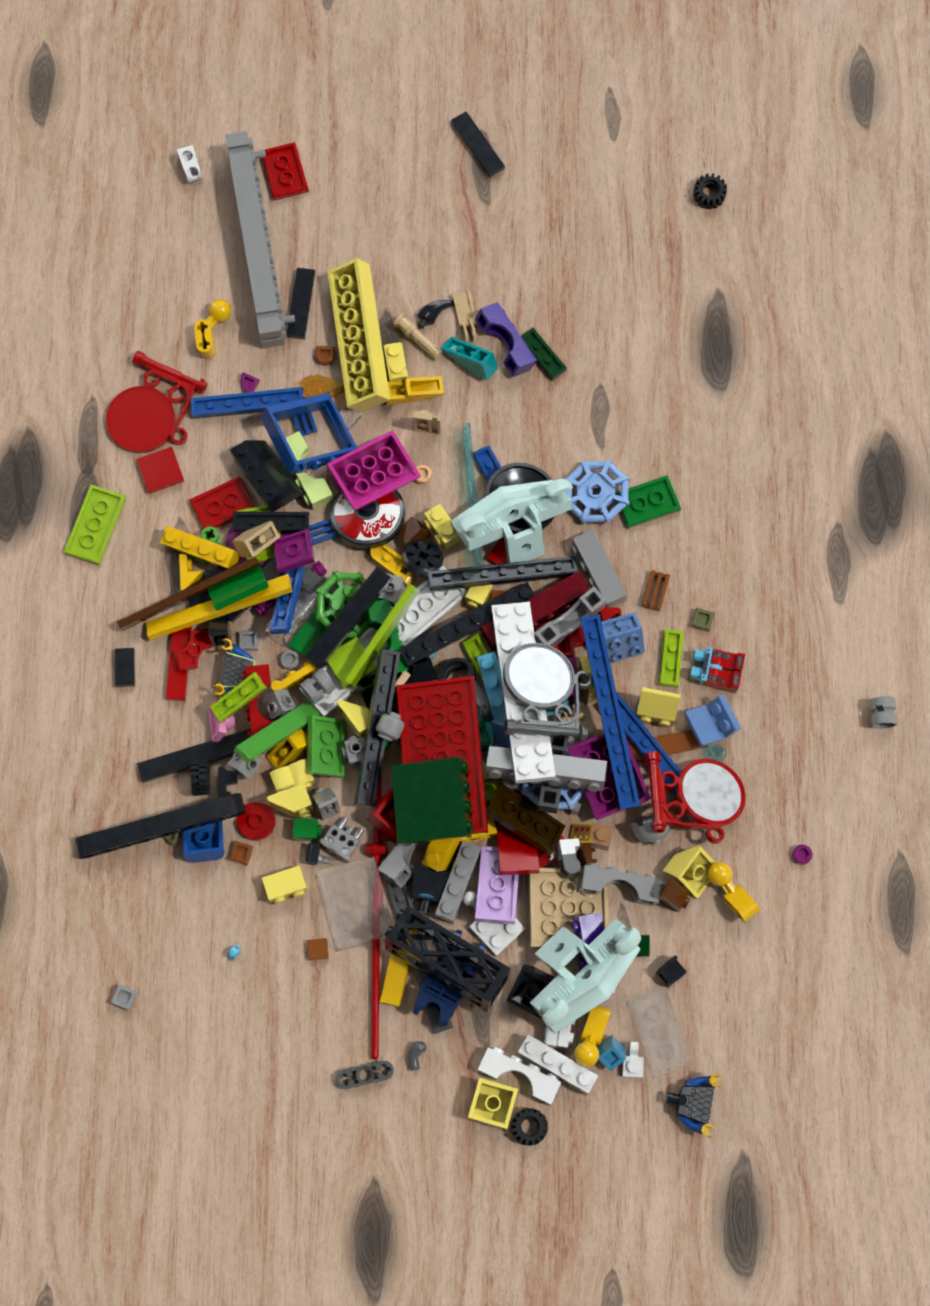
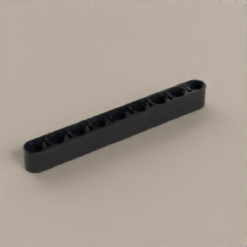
[75,793,246,859]

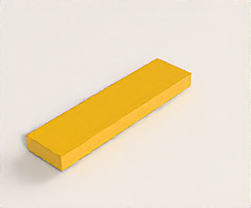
[380,929,417,1006]

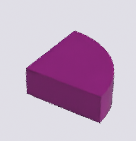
[241,372,260,393]

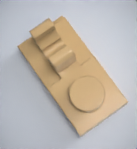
[570,701,599,742]

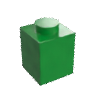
[293,818,322,842]

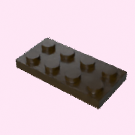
[486,783,566,856]

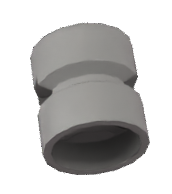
[300,668,336,704]
[870,696,897,729]

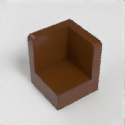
[398,516,431,545]

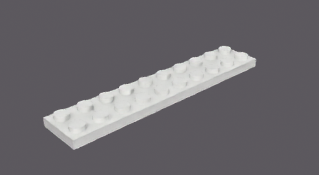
[299,566,467,717]
[491,602,556,784]

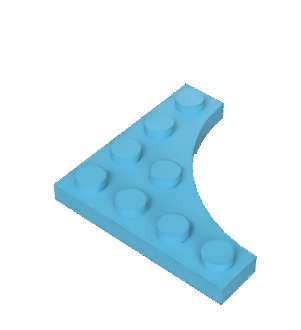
[477,652,570,723]

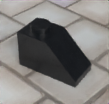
[208,616,232,647]

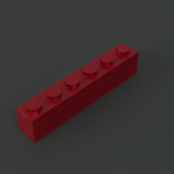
[480,571,590,651]

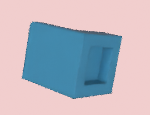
[597,1035,626,1071]

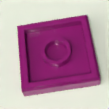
[273,529,315,573]

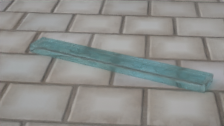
[463,423,484,566]

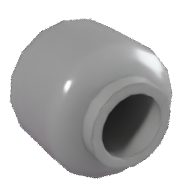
[376,711,405,742]

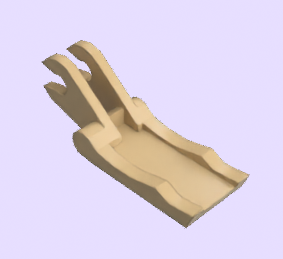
[452,290,478,342]

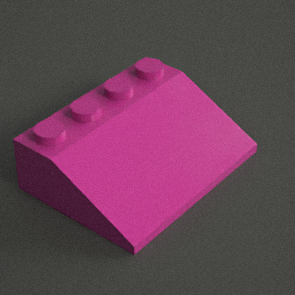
[327,430,421,511]

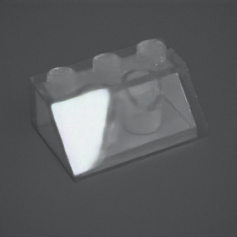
[265,587,318,649]

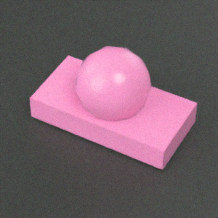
[208,698,235,742]

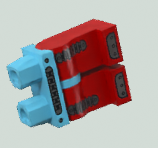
[689,647,745,694]

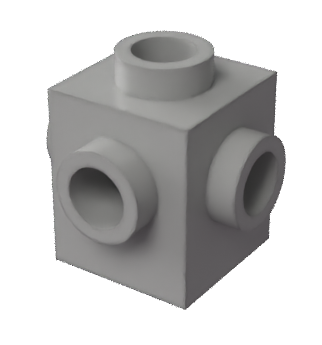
[262,689,296,720]
[342,736,364,768]
[227,752,263,780]

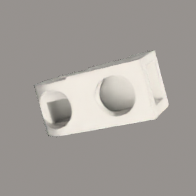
[177,145,202,183]

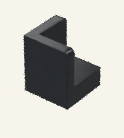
[656,955,686,987]

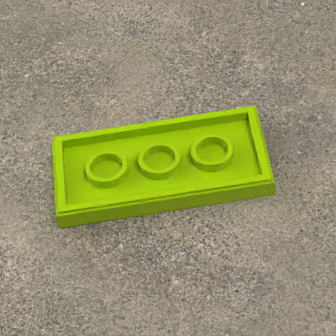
[64,484,126,565]

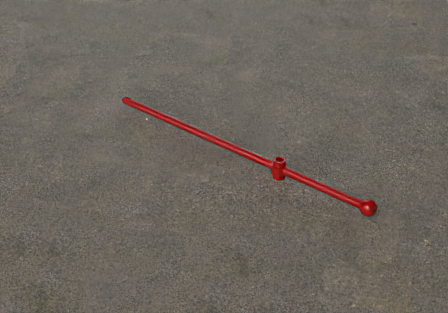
[366,751,388,1060]

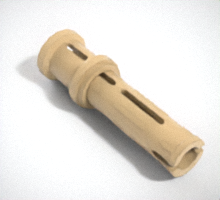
[393,313,443,360]

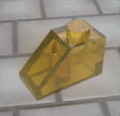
[300,374,344,398]

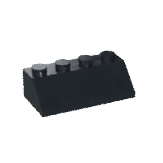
[230,440,303,512]

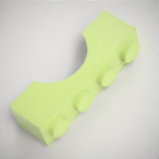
[286,431,333,510]

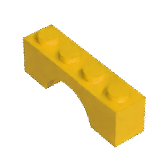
[160,525,240,569]

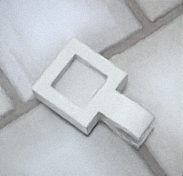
[622,1042,644,1078]

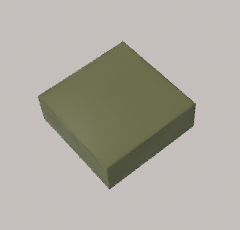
[691,607,715,632]

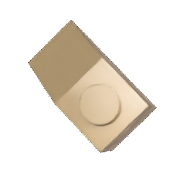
[232,521,280,558]

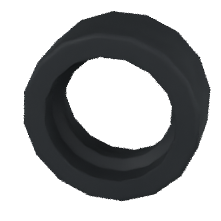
[438,657,477,682]

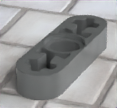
[336,1061,394,1090]

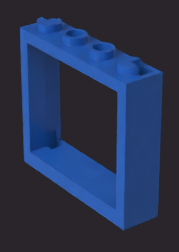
[260,393,357,474]

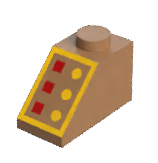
[570,824,613,851]

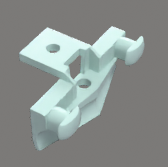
[451,478,573,563]
[530,919,641,1033]

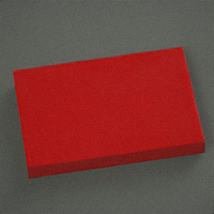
[261,142,309,201]
[189,476,256,529]
[496,822,540,875]

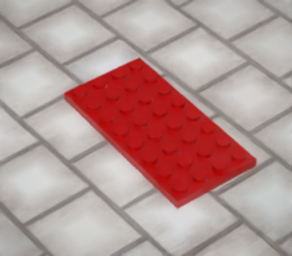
[396,676,488,834]

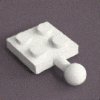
[463,891,526,956]

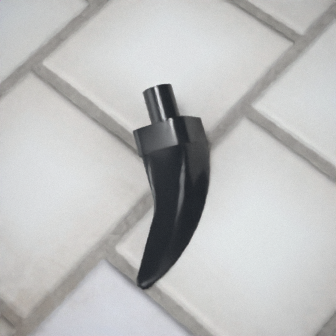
[417,300,454,329]

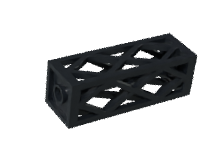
[384,905,511,1012]

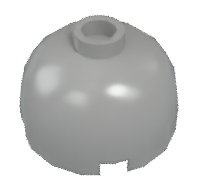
[630,813,670,845]

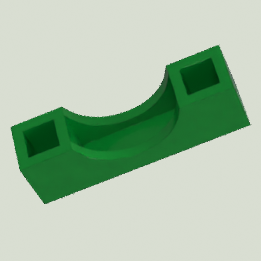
[364,599,409,678]

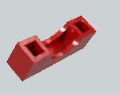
[242,664,273,738]

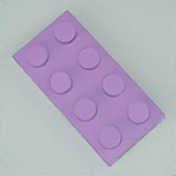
[475,846,519,925]

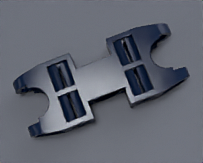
[412,929,487,1029]

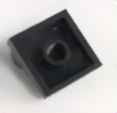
[506,964,555,1019]

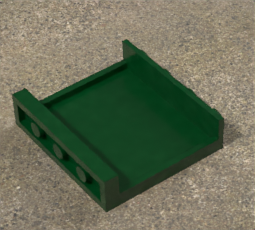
[391,756,474,846]

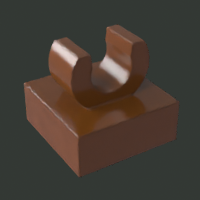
[576,844,597,868]

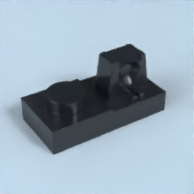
[218,767,238,798]

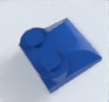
[183,821,225,863]

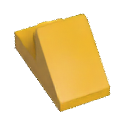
[179,554,205,591]

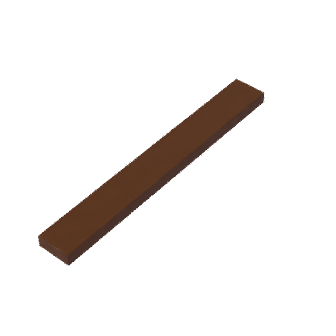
[117,557,261,631]

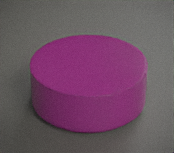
[792,845,813,865]

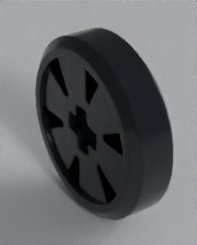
[401,540,444,577]

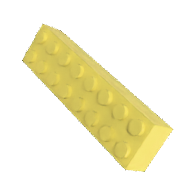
[327,258,390,412]

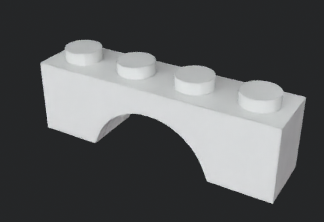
[518,1035,598,1095]
[478,1046,561,1106]

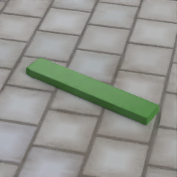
[234,700,321,764]

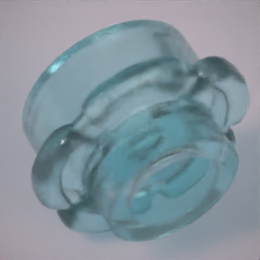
[707,744,726,762]

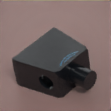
[412,865,451,914]

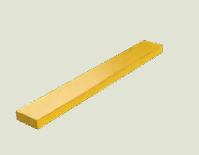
[146,574,292,640]

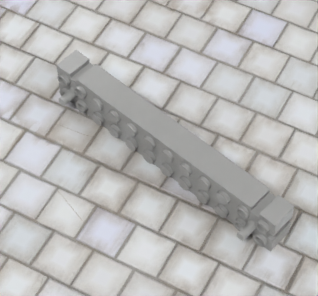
[225,131,295,348]

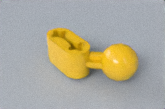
[194,299,232,359]
[708,862,760,923]
[574,1005,611,1067]

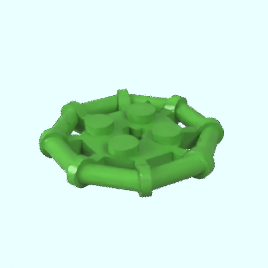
[315,571,378,638]

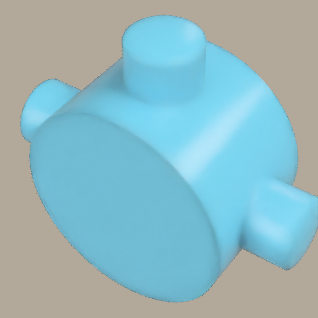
[228,945,241,961]

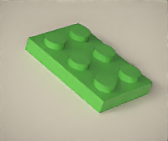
[307,715,345,778]

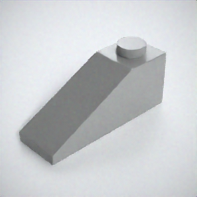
[312,787,341,820]

